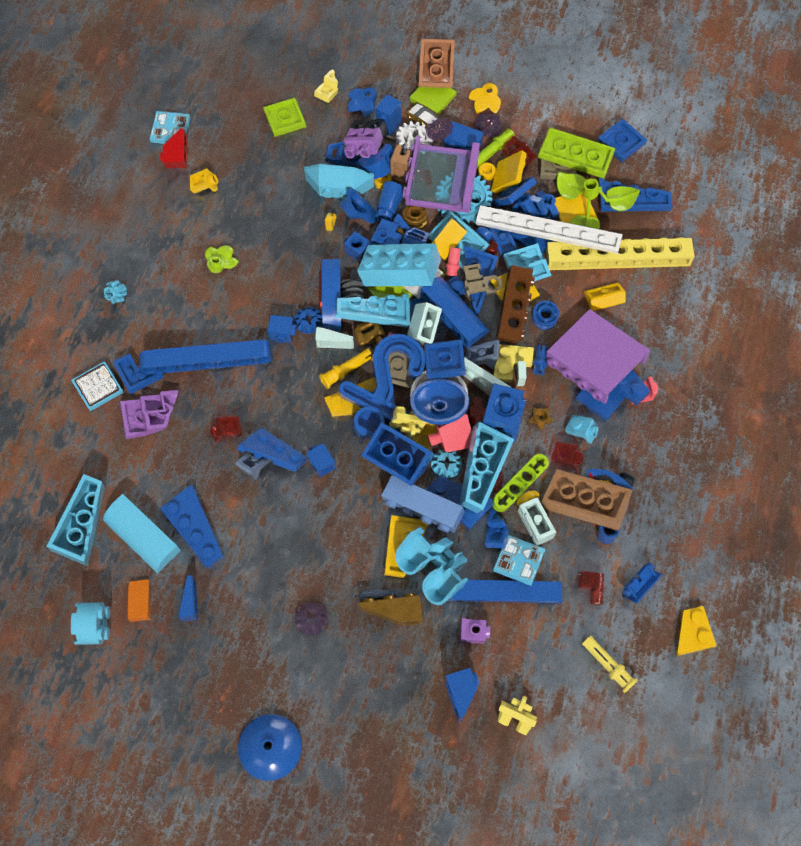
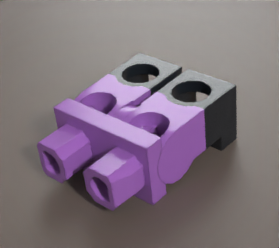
[343,119,389,158]

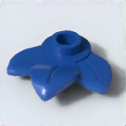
[348,87,377,118]

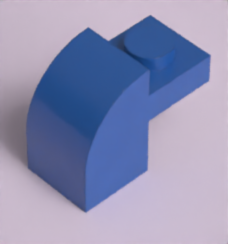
[355,144,394,179]

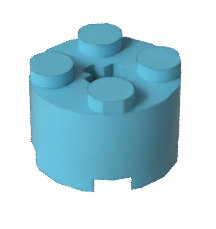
[71,602,110,645]

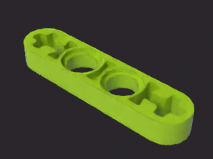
[492,454,549,512]

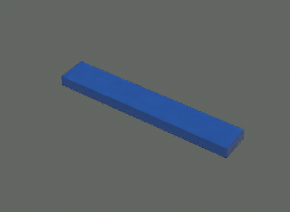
[448,580,562,603]

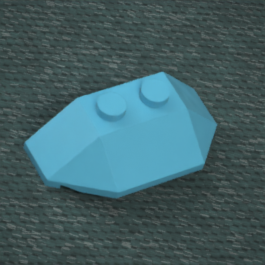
[304,164,374,199]

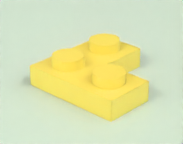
[494,344,534,383]

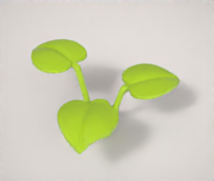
[557,172,640,229]

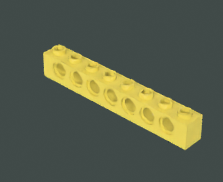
[545,237,695,270]

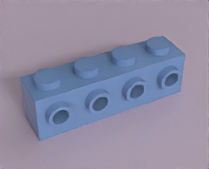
[381,475,465,533]

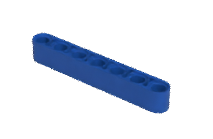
[139,340,272,375]

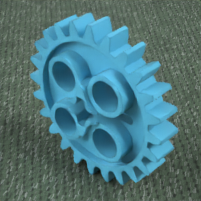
[435,173,492,225]

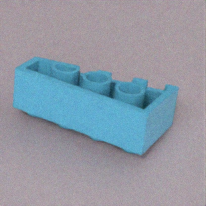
[459,422,514,513]
[47,474,105,566]

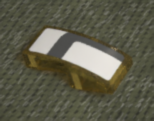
[406,102,444,133]

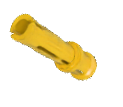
[319,348,373,389]

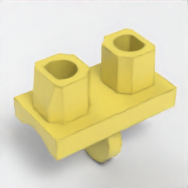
[389,406,428,439]
[498,696,537,735]

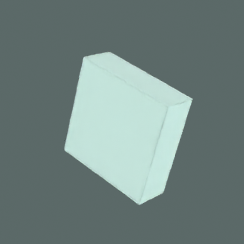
[517,361,526,386]

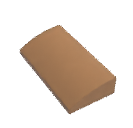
[542,469,632,531]

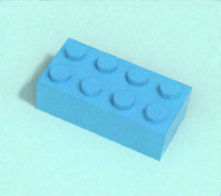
[357,243,441,286]

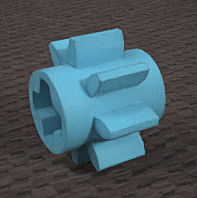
[104,280,127,304]

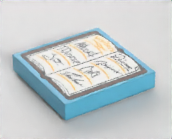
[71,361,124,411]

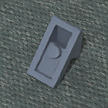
[466,340,500,369]
[235,452,272,480]

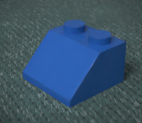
[444,668,479,722]

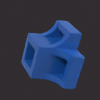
[371,219,403,245]

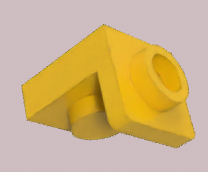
[190,169,218,194]

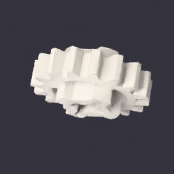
[396,121,433,156]

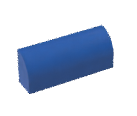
[420,277,490,349]

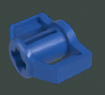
[325,142,358,168]
[533,191,559,221]
[512,194,548,217]
[401,228,429,244]

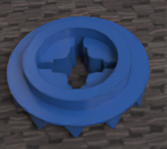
[294,306,323,334]

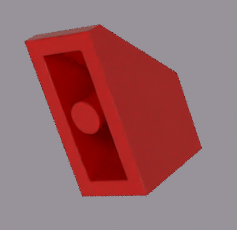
[160,128,187,168]

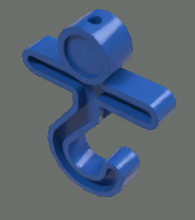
[338,334,426,440]

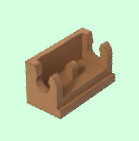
[391,144,410,185]

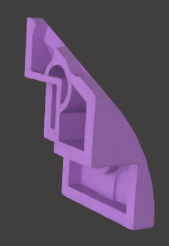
[120,390,178,439]

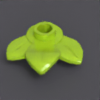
[205,245,239,273]

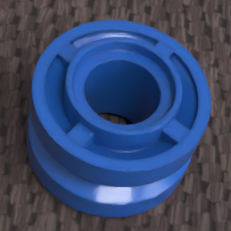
[532,301,559,330]

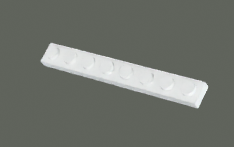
[476,205,622,254]

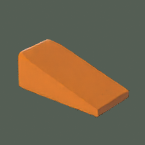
[128,579,151,622]

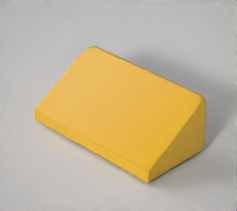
[433,219,467,260]
[584,283,626,311]

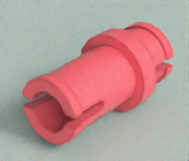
[445,247,461,276]

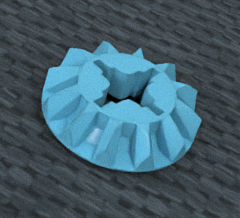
[431,449,462,478]

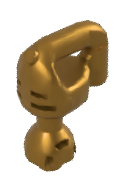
[354,322,385,346]

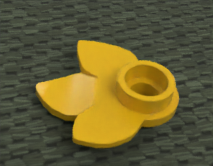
[468,83,501,114]

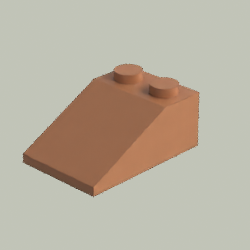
[419,39,455,88]

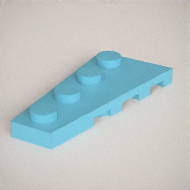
[336,294,410,328]

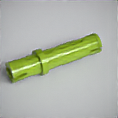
[477,128,515,169]

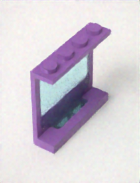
[403,136,480,213]

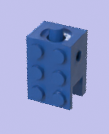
[483,383,527,442]

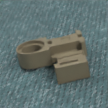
[463,263,502,298]

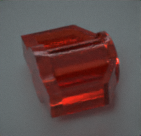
[502,136,537,169]
[468,397,486,430]

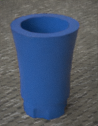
[375,181,404,222]

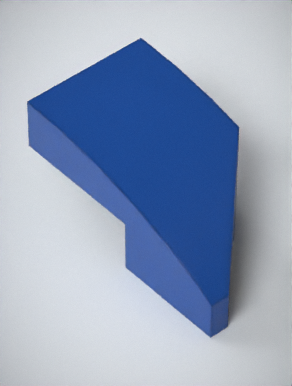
[484,509,509,548]

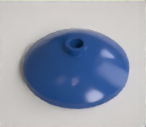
[410,379,469,425]
[238,714,302,781]

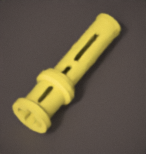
[582,636,638,693]

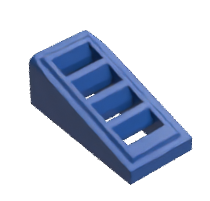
[178,575,198,621]

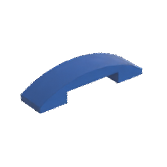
[322,259,342,333]

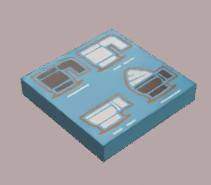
[150,111,191,144]
[493,535,545,586]

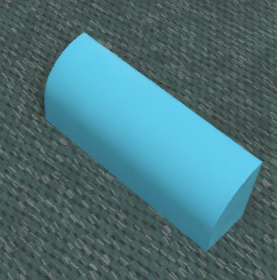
[103,494,181,574]

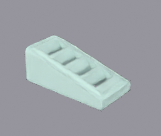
[316,327,354,349]

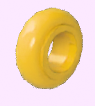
[517,490,540,506]

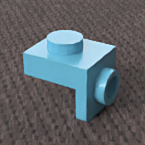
[565,415,598,444]

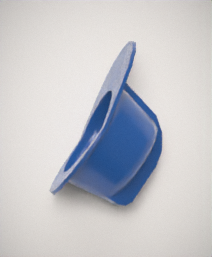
[340,188,377,223]

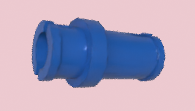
[532,345,548,375]

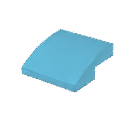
[503,243,551,287]

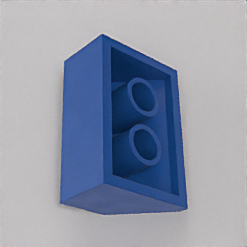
[361,422,434,486]

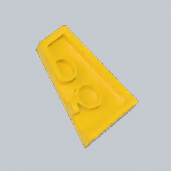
[384,515,428,578]

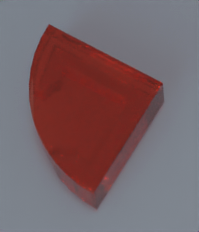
[484,241,498,256]

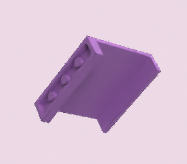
[546,309,650,404]

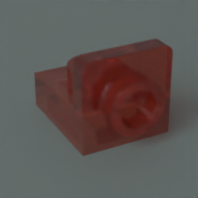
[210,416,243,443]
[551,442,584,470]

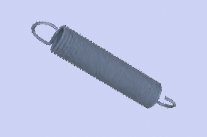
[353,588,405,600]

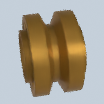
[403,205,428,230]

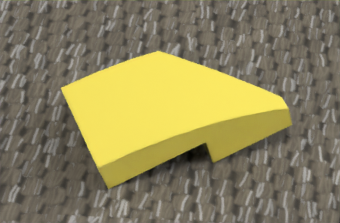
[314,70,338,103]

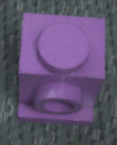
[460,618,490,644]

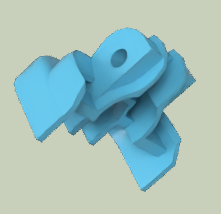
[395,527,469,605]

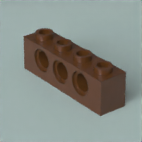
[495,265,535,345]

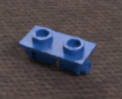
[622,562,662,604]

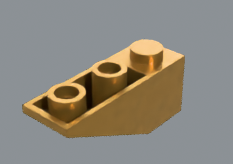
[358,593,423,626]

